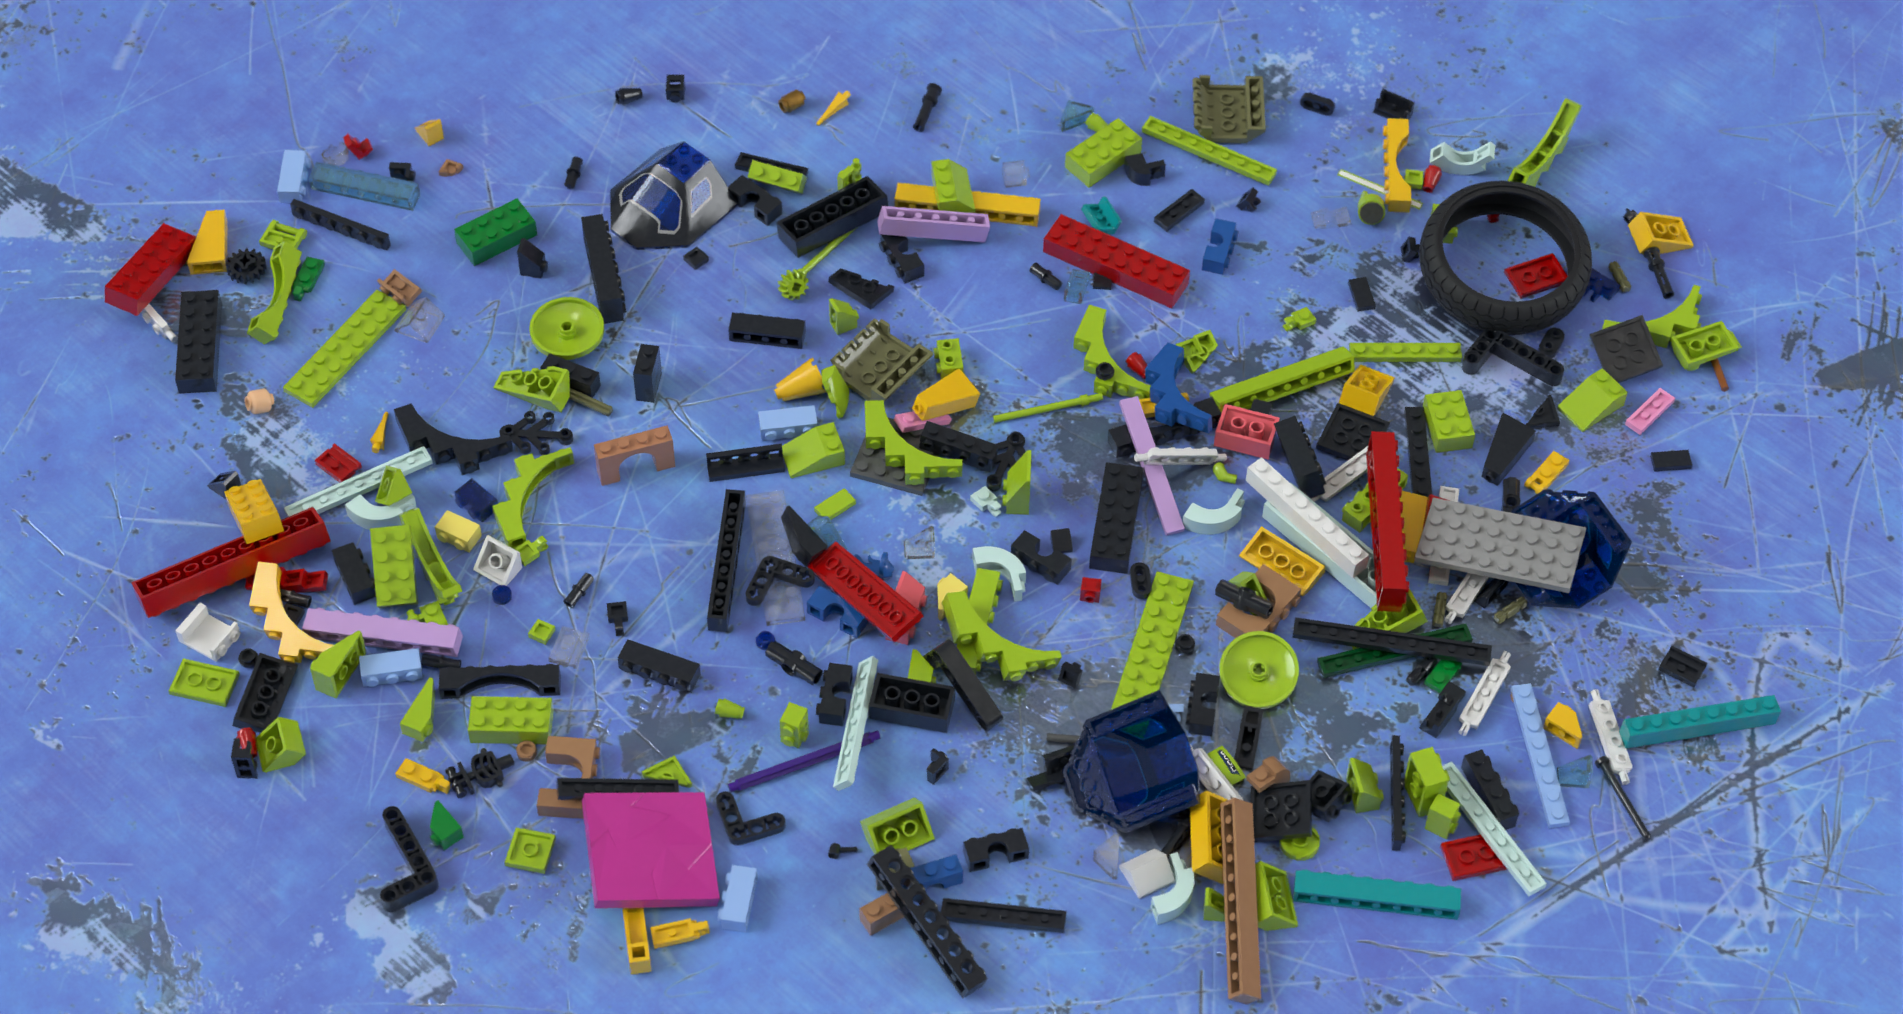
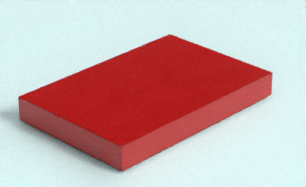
[1504,253,1568,299]
[1440,834,1508,881]

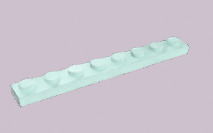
[284,446,433,517]
[833,656,878,791]
[1442,761,1547,896]

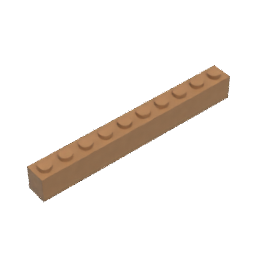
[1220,798,1261,1004]

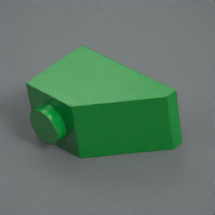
[430,800,464,851]

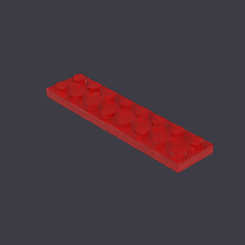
[807,541,924,643]

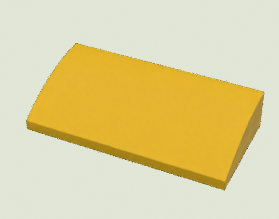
[1239,526,1325,597]

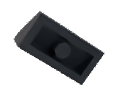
[1474,578,1509,608]

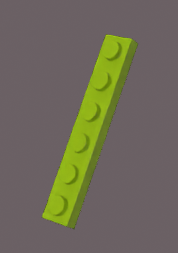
[1349,343,1462,362]

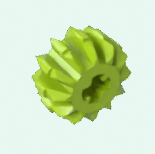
[777,269,809,301]

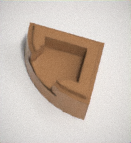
[439,159,463,177]

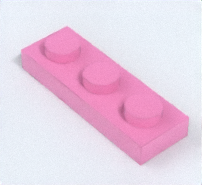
[1625,388,1675,435]
[894,411,951,433]

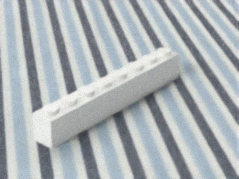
[1246,457,1369,578]

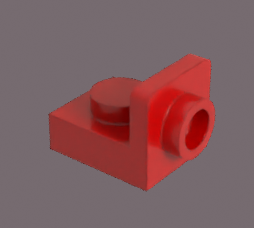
[343,133,373,160]
[1080,577,1102,603]

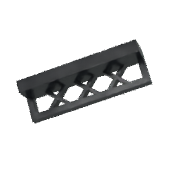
[706,443,785,482]

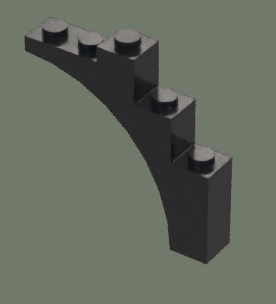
[394,403,513,475]

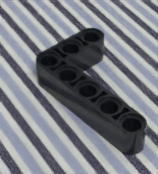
[1462,328,1564,386]
[923,639,1003,731]
[380,806,438,912]

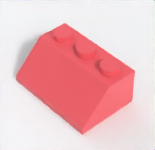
[1214,404,1280,460]
[885,571,928,645]

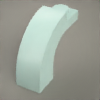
[1430,142,1495,175]
[1183,488,1245,535]
[345,494,417,530]
[972,546,1026,602]
[1151,852,1194,925]

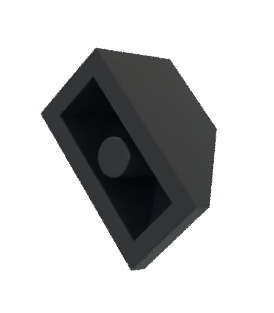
[517,238,548,278]

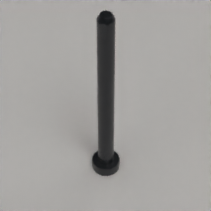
[1595,756,1651,841]

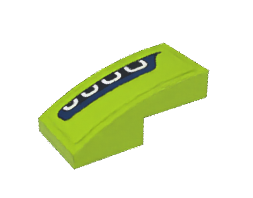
[1207,745,1246,786]

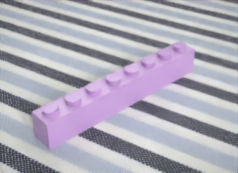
[302,608,463,657]

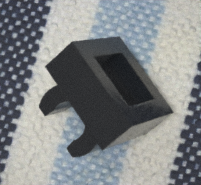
[1236,187,1261,212]
[1401,237,1420,263]
[1058,662,1083,689]

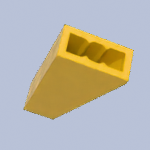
[187,210,227,275]
[912,369,981,421]
[1400,490,1428,563]

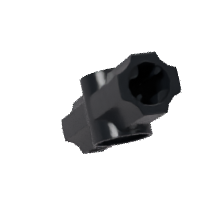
[1501,477,1521,513]
[1215,579,1274,619]
[765,641,823,685]

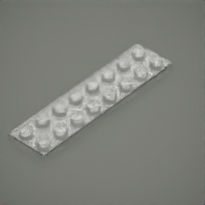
[746,490,805,626]

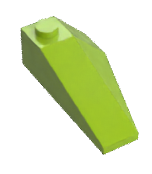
[493,366,570,413]
[1352,588,1428,649]

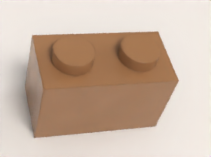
[859,893,904,936]

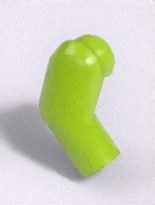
[1213,462,1237,484]

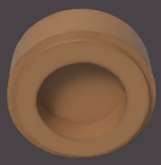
[516,741,537,761]

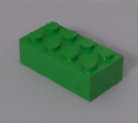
[454,198,537,266]

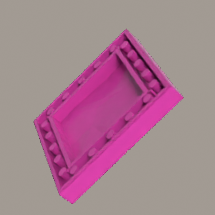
[582,792,720,908]

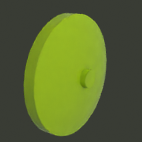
[529,297,604,360]
[1219,631,1299,709]

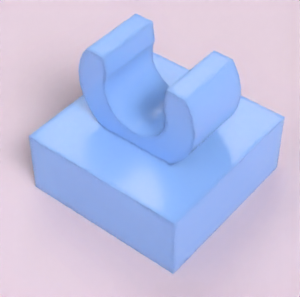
[1168,704,1184,722]

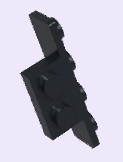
[1027,744,1108,790]

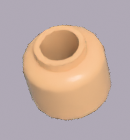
[245,388,274,415]

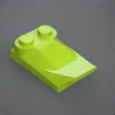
[1671,321,1742,371]

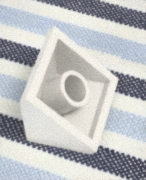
[473,535,522,587]
[1119,849,1175,899]

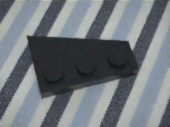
[828,268,894,310]

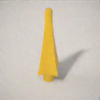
[816,91,851,125]
[370,412,389,453]

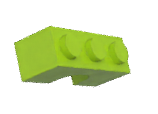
[748,160,808,194]

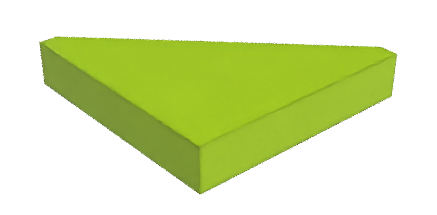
[642,755,692,788]

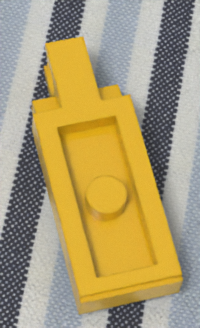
[395,758,451,794]
[650,918,710,949]

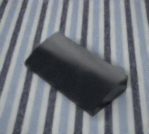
[232,653,298,732]

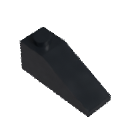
[781,505,828,567]
[1234,706,1264,769]

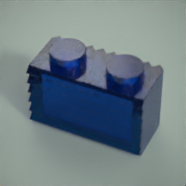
[454,478,498,522]

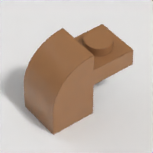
[1246,756,1290,793]

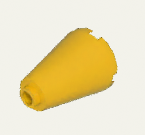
[774,358,826,402]

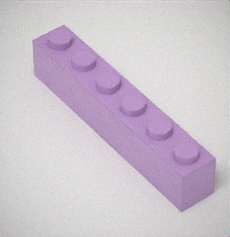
[877,206,990,242]

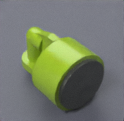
[1357,190,1385,225]

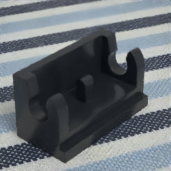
[1373,89,1415,119]
[1419,693,1459,738]
[231,738,258,779]

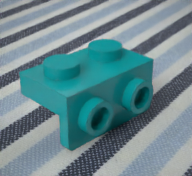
[1081,197,1122,234]

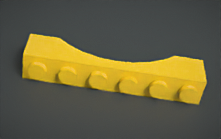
[1382,118,1412,212]
[622,908,652,975]

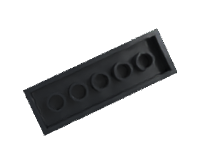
[776,176,888,258]
[581,214,626,324]
[175,290,222,394]
[1089,462,1144,574]

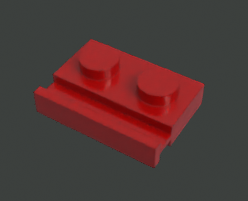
[314,443,362,483]

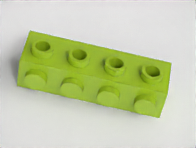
[1342,468,1408,533]

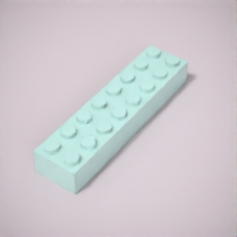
[1262,483,1377,608]

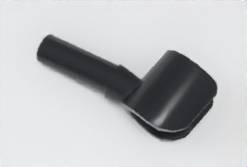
[828,843,857,859]

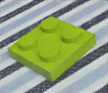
[504,827,556,874]

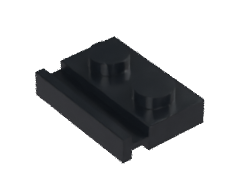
[1658,645,1707,687]

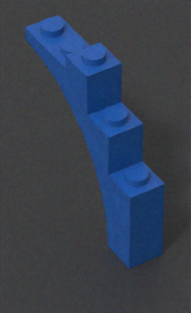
[1145,342,1212,434]

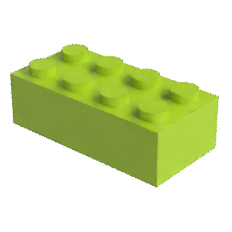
[1065,118,1142,188]
[370,525,418,608]
[468,696,554,744]

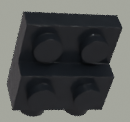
[1309,770,1353,822]

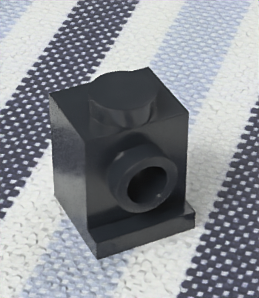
[666,75,685,103]

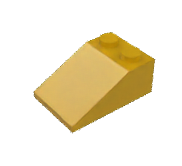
[1628,212,1694,255]
[1339,364,1395,416]

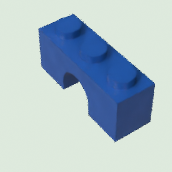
[1202,218,1239,275]
[807,586,869,639]
[901,854,963,889]

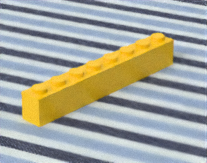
[895,183,1041,227]

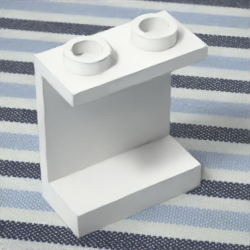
[175,603,241,662]

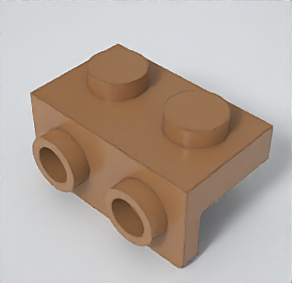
[377,269,422,307]

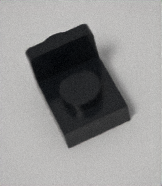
[389,162,416,188]
[927,748,949,785]

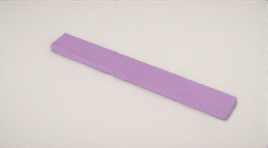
[1119,396,1185,536]

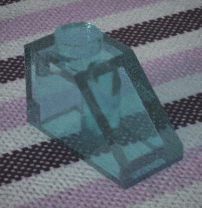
[807,516,847,549]

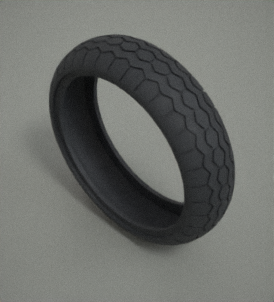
[1419,181,1592,335]

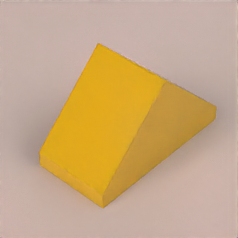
[415,119,444,146]

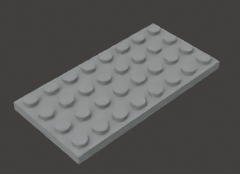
[1415,498,1586,593]

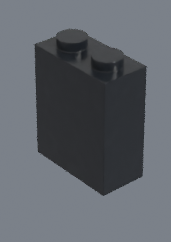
[633,344,662,403]

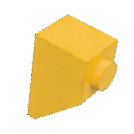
[1543,702,1582,749]

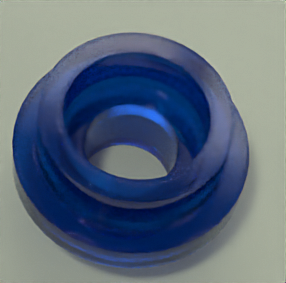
[756,631,775,650]

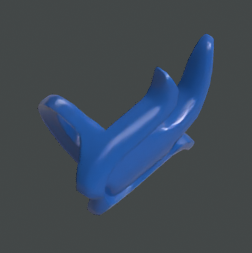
[855,552,894,578]

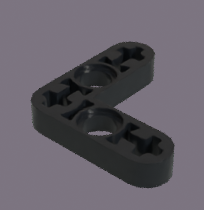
[745,556,815,606]
[716,791,786,846]

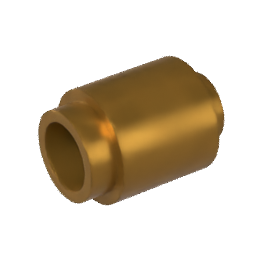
[778,89,805,113]

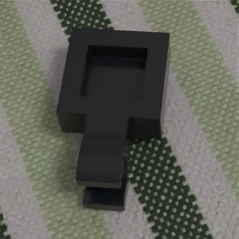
[607,601,628,636]

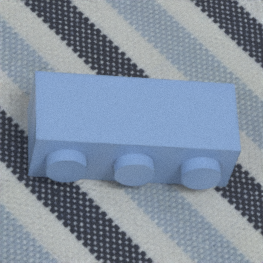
[277,150,311,203]
[758,405,817,441]
[359,648,423,687]
[718,865,758,932]

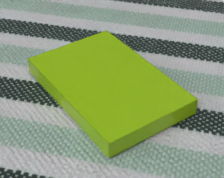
[169,659,240,707]

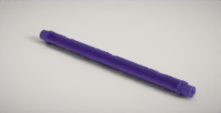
[728,730,881,792]

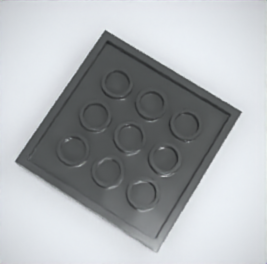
[850,418,939,496]

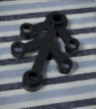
[499,411,573,455]
[980,432,1032,491]

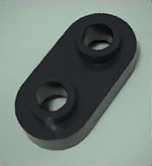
[1300,93,1335,116]
[1538,328,1565,359]
[1130,562,1152,599]

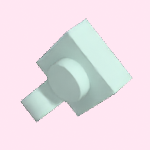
[970,486,1001,517]

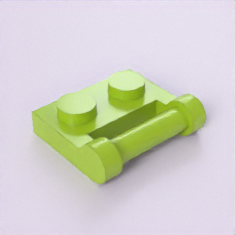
[259,220,307,249]

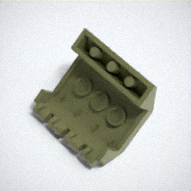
[1192,75,1266,143]
[830,318,933,401]

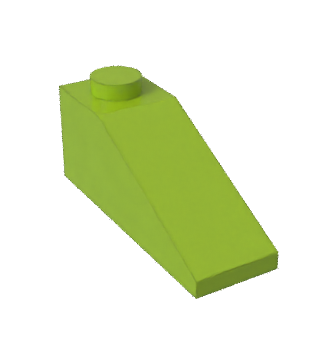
[400,677,435,742]

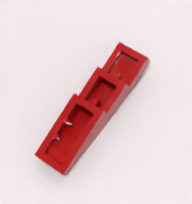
[245,567,329,593]

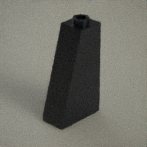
[1482,413,1536,486]

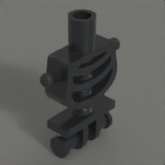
[445,748,514,798]

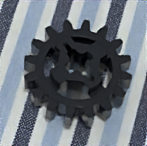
[226,248,267,284]

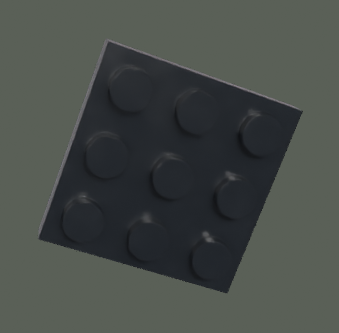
[1589,315,1663,383]
[1316,403,1390,460]
[1250,780,1312,843]

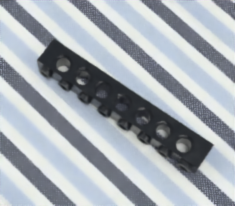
[707,489,746,632]
[867,845,988,998]

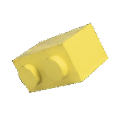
[435,510,482,553]

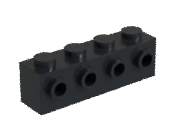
[919,421,999,472]
[1461,749,1519,830]

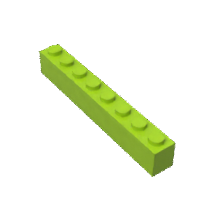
[1210,346,1355,414]

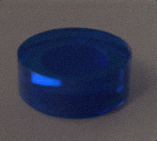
[492,585,512,605]

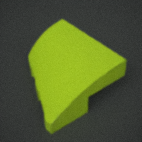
[1176,330,1218,374]
[821,365,849,419]

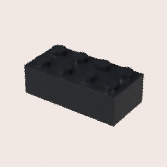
[1274,416,1327,499]
[869,673,955,733]

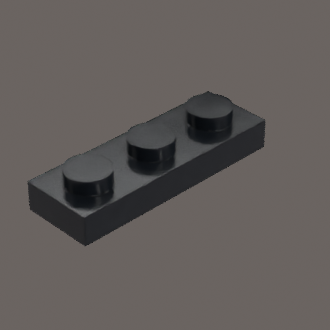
[1154,189,1205,232]

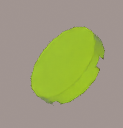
[1279,827,1320,861]

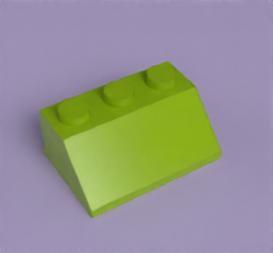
[931,159,975,213]
[860,797,935,854]
[1255,861,1298,931]

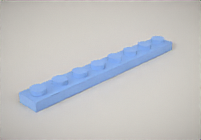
[1511,683,1570,828]

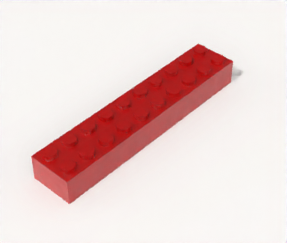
[1366,431,1409,612]
[131,507,331,618]

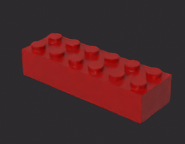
[105,223,196,316]

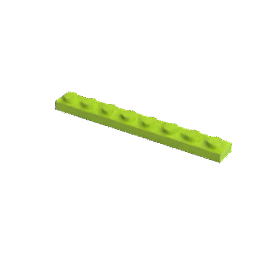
[1142,116,1277,186]

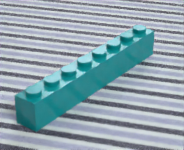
[1619,695,1781,749]
[1293,869,1461,920]

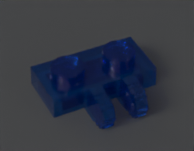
[1583,268,1621,302]

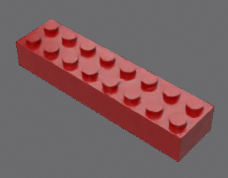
[1043,214,1190,309]

